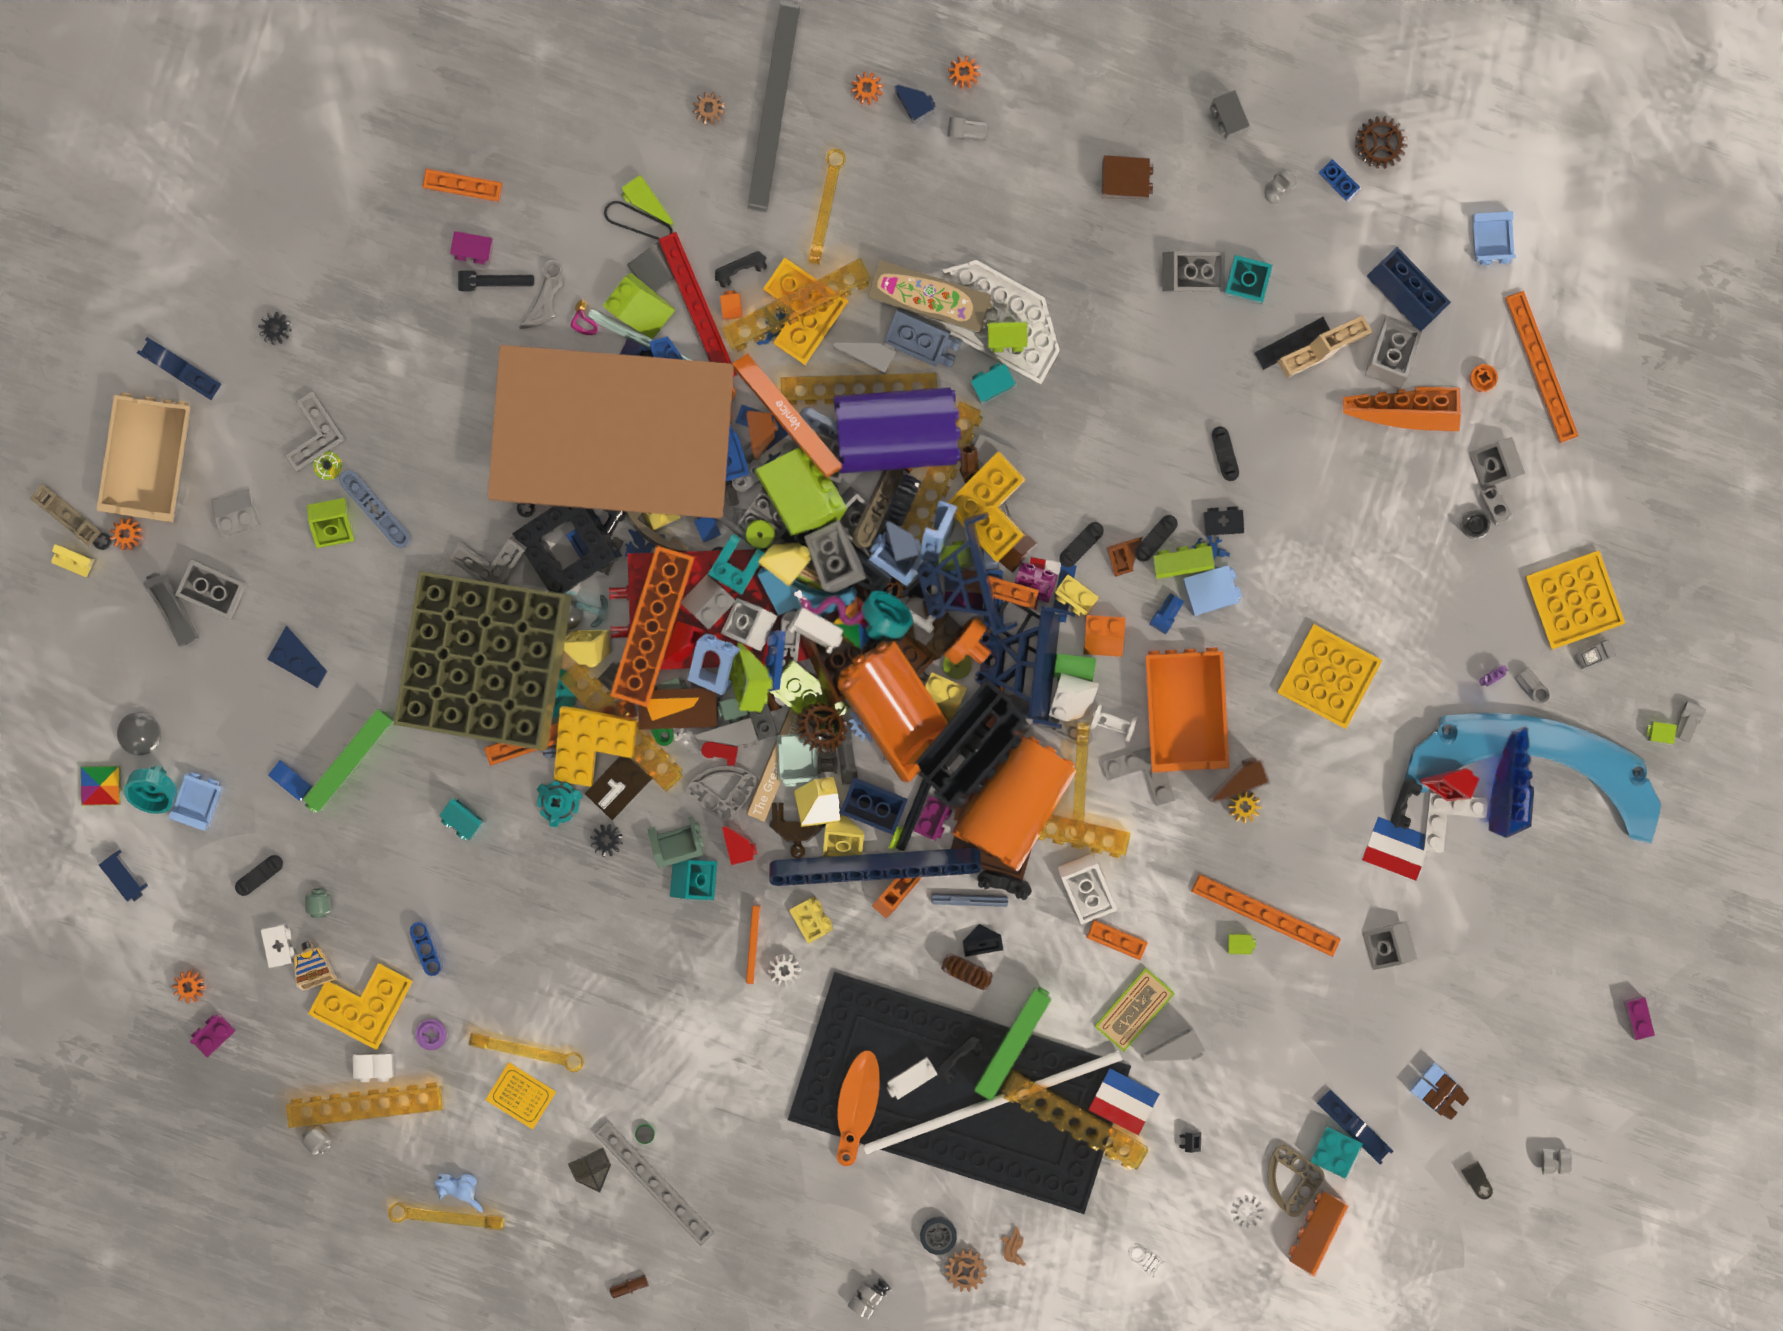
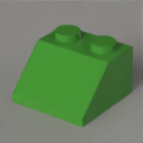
[1054,654,1096,682]

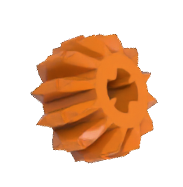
[948,56,981,89]
[851,72,884,105]
[110,518,143,550]
[172,970,206,1004]

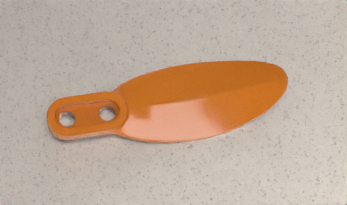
[837,1051,880,1166]

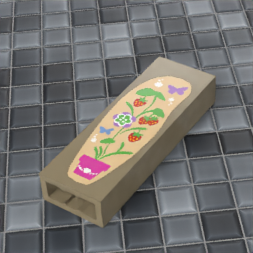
[868,260,993,333]

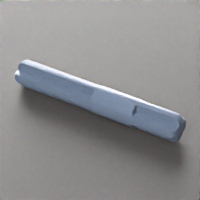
[931,893,1008,907]

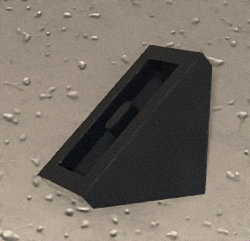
[901,578,932,598]
[963,924,1003,957]

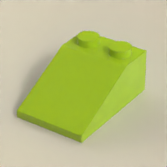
[603,273,676,340]
[729,642,772,712]

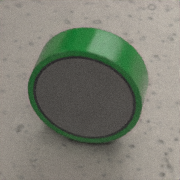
[635,1124,655,1144]

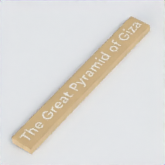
[746,671,819,822]

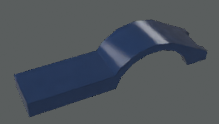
[137,337,222,400]
[1317,1089,1394,1165]

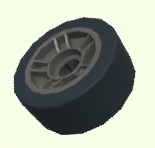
[920,1217,957,1255]

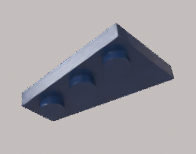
[267,626,328,688]

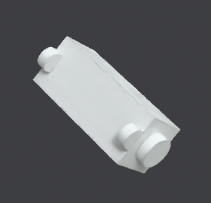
[789,608,843,654]
[887,1057,937,1099]

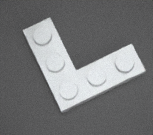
[1424,793,1488,853]

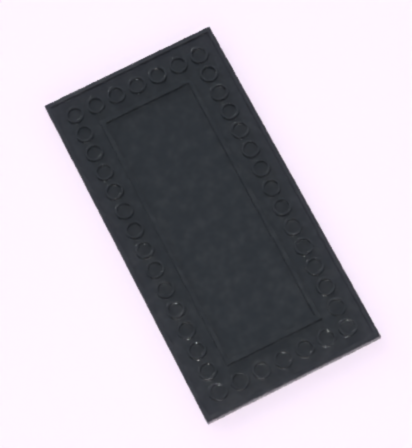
[788,972,1131,1214]

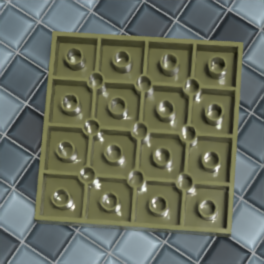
[393,571,572,750]

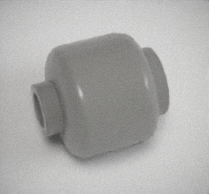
[302,1126,331,1155]

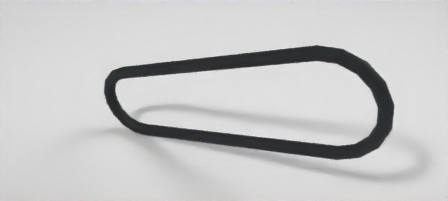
[604,201,673,240]

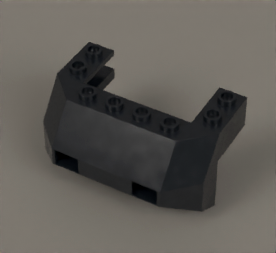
[914,679,1033,809]

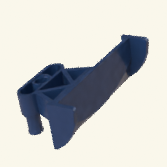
[918,512,1017,635]
[975,606,1075,729]

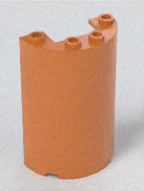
[838,641,948,782]
[1145,647,1230,773]
[951,736,1077,871]

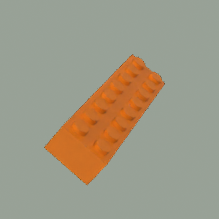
[610,546,694,707]

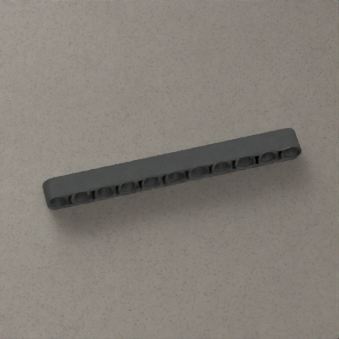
[747,0,800,213]

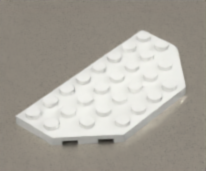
[908,260,1060,385]

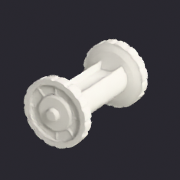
[1090,704,1137,742]

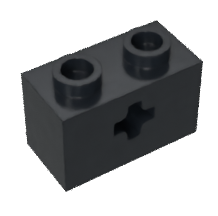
[1203,506,1244,536]

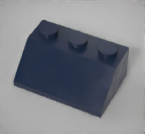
[840,777,908,835]

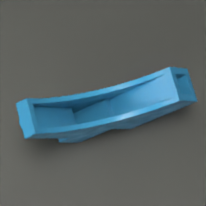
[758,567,857,619]

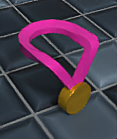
[570,300,598,335]

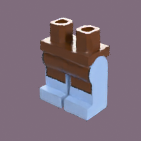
[1409,1062,1469,1120]

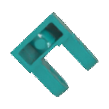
[707,533,765,595]

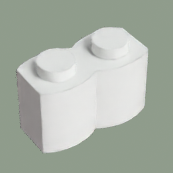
[353,1053,394,1082]

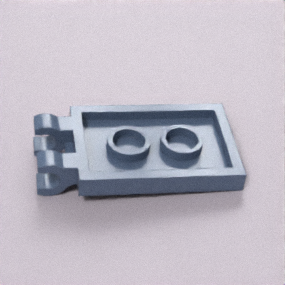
[883,308,963,368]

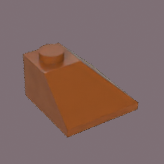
[746,411,778,460]

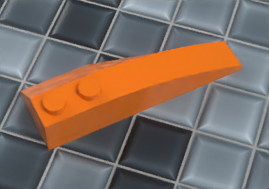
[1343,387,1461,431]

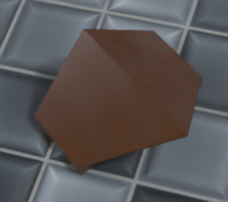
[999,531,1038,573]

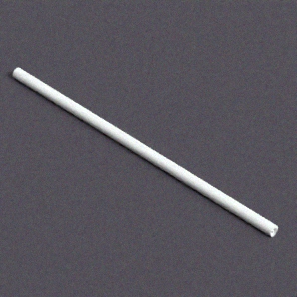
[863,1051,1122,1154]

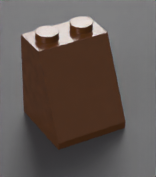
[1102,155,1153,199]

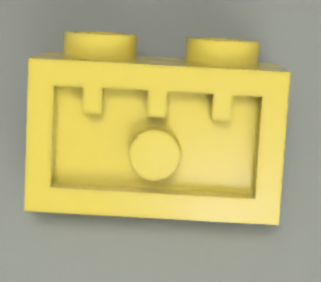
[51,544,94,577]
[1054,574,1099,617]
[789,896,833,944]

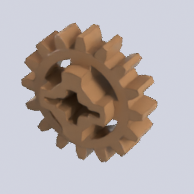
[945,1249,987,1292]

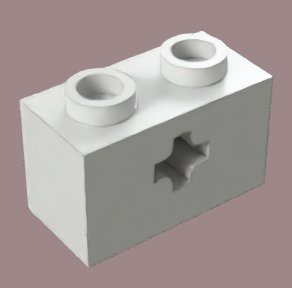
[261,924,296,968]

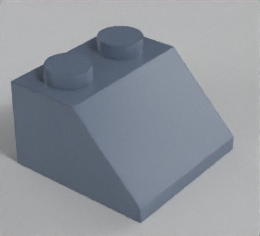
[886,522,921,562]

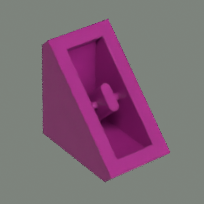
[944,591,983,611]

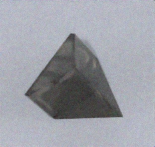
[568,1147,611,1193]

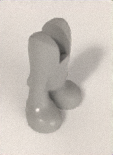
[1264,171,1296,204]

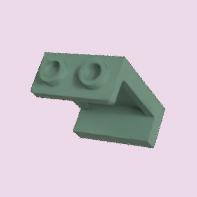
[647,816,704,869]

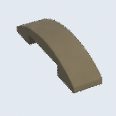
[30,484,101,547]
[624,511,689,552]

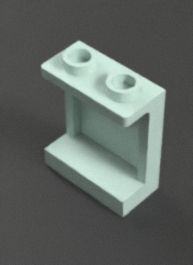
[776,734,820,787]

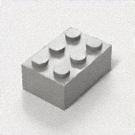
[175,560,247,619]

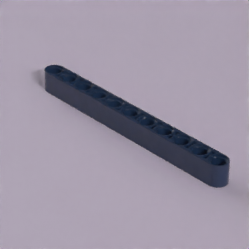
[769,848,981,886]

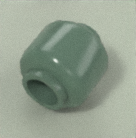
[305,889,331,918]

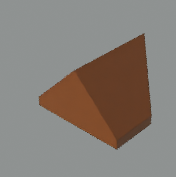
[1106,537,1143,577]

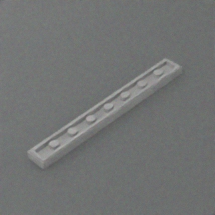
[594,1120,715,1246]

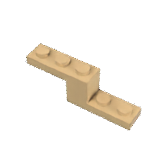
[1277,315,1373,378]

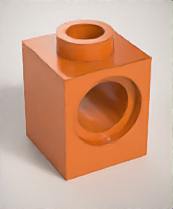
[720,290,743,320]

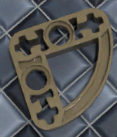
[1267,1145,1324,1217]

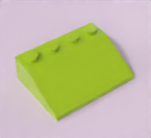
[755,448,847,535]

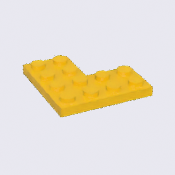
[763,257,849,365]
[947,452,1026,562]
[554,705,637,787]
[308,963,413,1050]

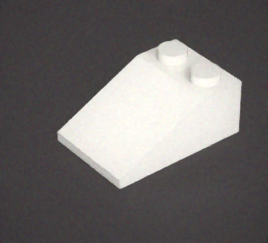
[1058,853,1117,925]

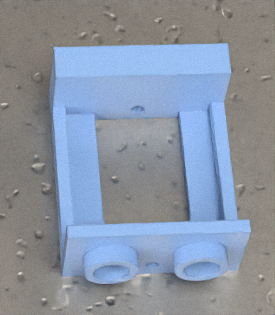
[688,634,740,695]

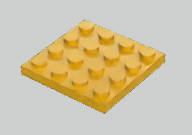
[1525,550,1625,650]
[1277,624,1382,729]

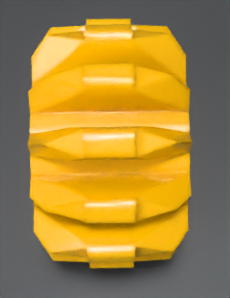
[1228,791,1262,823]

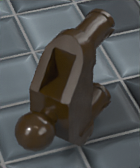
[769,802,826,859]

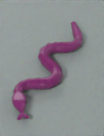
[794,590,864,625]

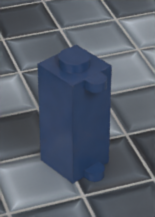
[99,849,148,902]

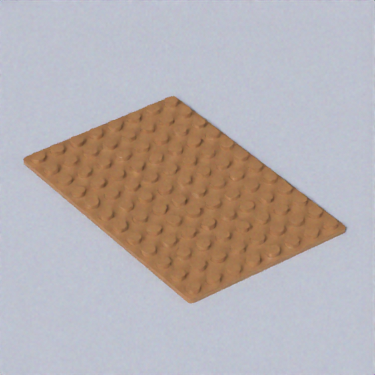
[488,345,734,519]

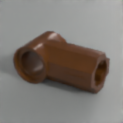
[959,445,979,484]

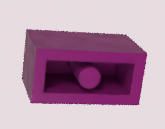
[450,231,494,265]
[1623,996,1655,1040]

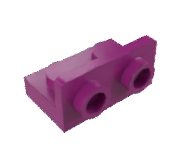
[1014,562,1058,603]
[914,796,953,841]
[190,1014,236,1058]

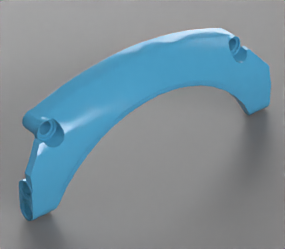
[1404,713,1661,844]

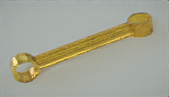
[808,149,846,265]
[1068,722,1090,839]
[468,1033,584,1072]
[388,1202,505,1230]

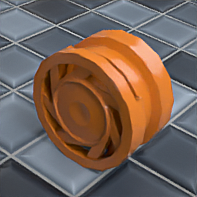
[1470,364,1498,392]

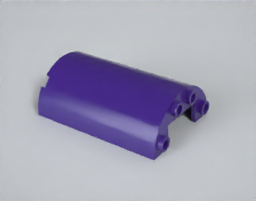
[833,387,961,474]

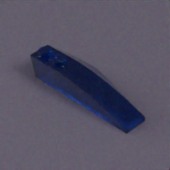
[1488,725,1534,838]

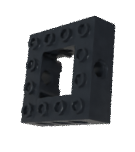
[512,506,622,594]

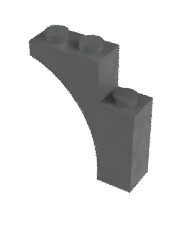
[142,572,199,647]

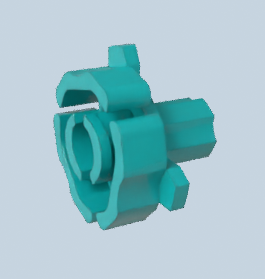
[536,781,583,828]

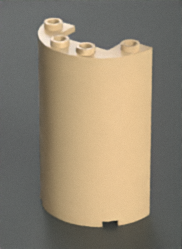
[96,392,191,522]

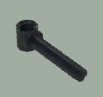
[458,270,534,291]

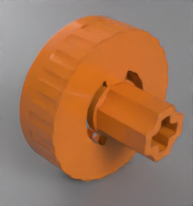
[943,616,991,665]

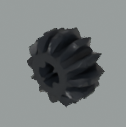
[258,312,292,345]
[590,824,623,857]

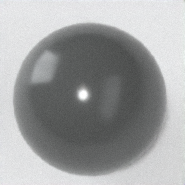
[117,712,161,755]

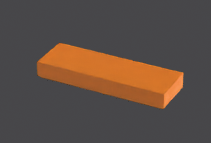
[1086,920,1148,960]

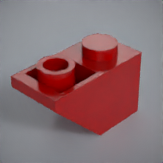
[664,621,705,663]

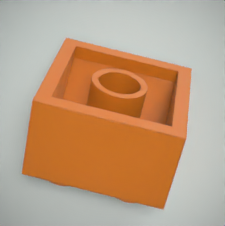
[1083,615,1125,657]

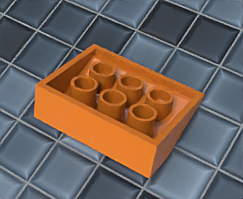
[1288,1190,1349,1276]

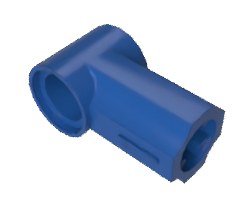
[1149,593,1184,635]

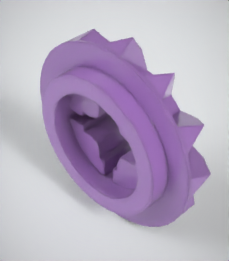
[1479,666,1508,687]
[415,1019,447,1050]

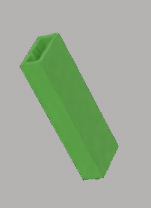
[303,709,394,813]
[974,986,1052,1101]

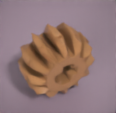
[693,92,725,125]

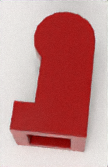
[701,742,738,766]

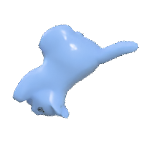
[434,1174,483,1213]

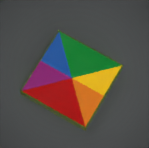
[831,596,871,651]
[80,766,121,806]

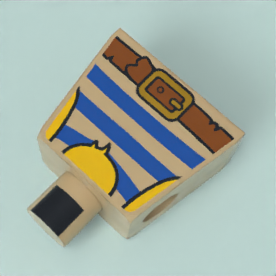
[294,941,337,991]

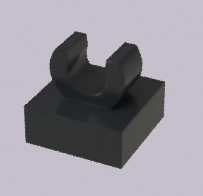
[1179,1131,1201,1153]

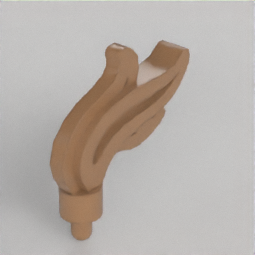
[1001,1227,1026,1266]

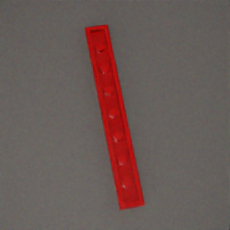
[658,232,737,377]

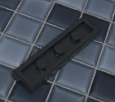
[1254,317,1330,370]

